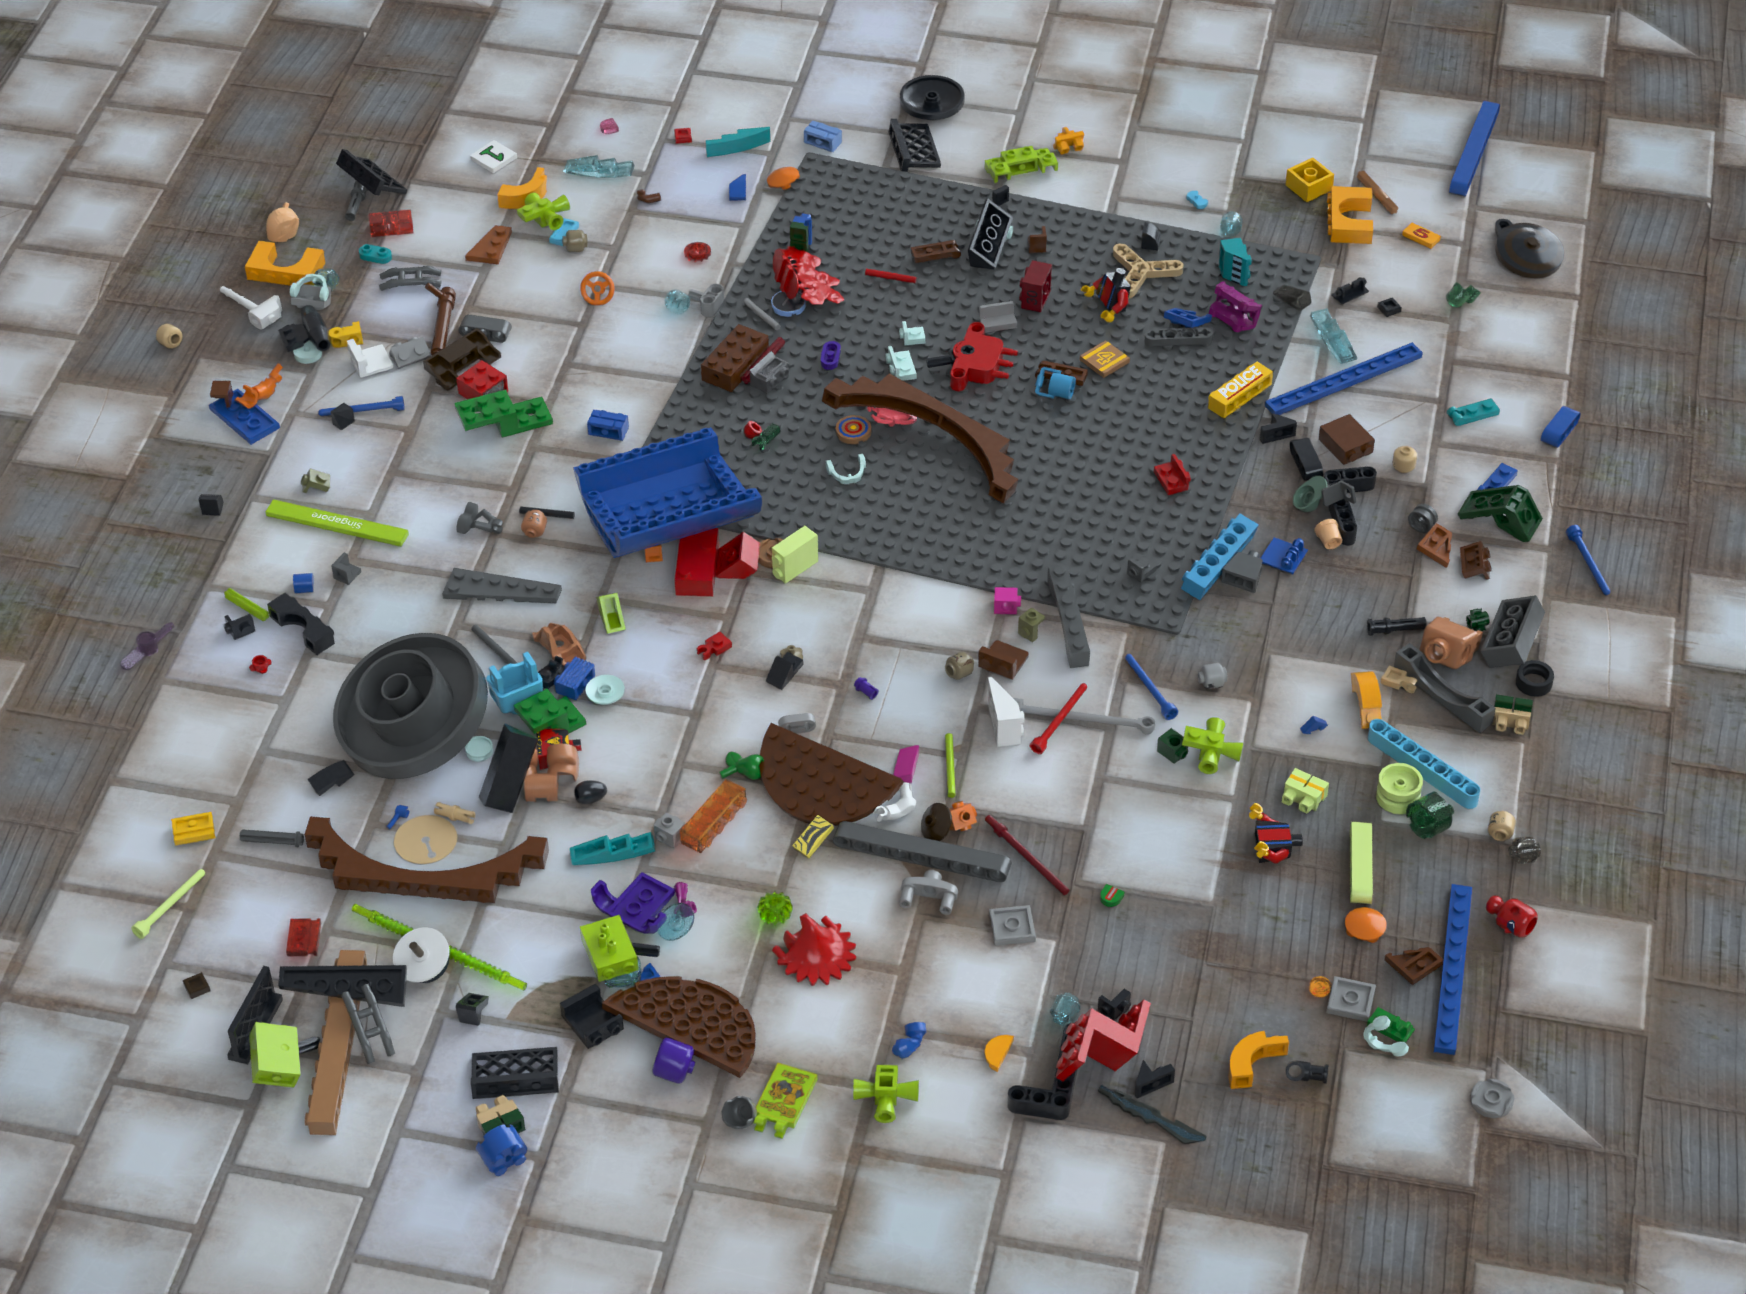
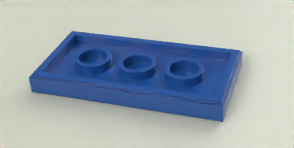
[209,389,280,445]

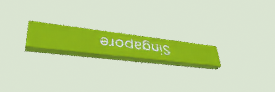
[265,499,409,547]

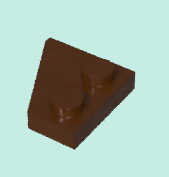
[1385,947,1444,985]

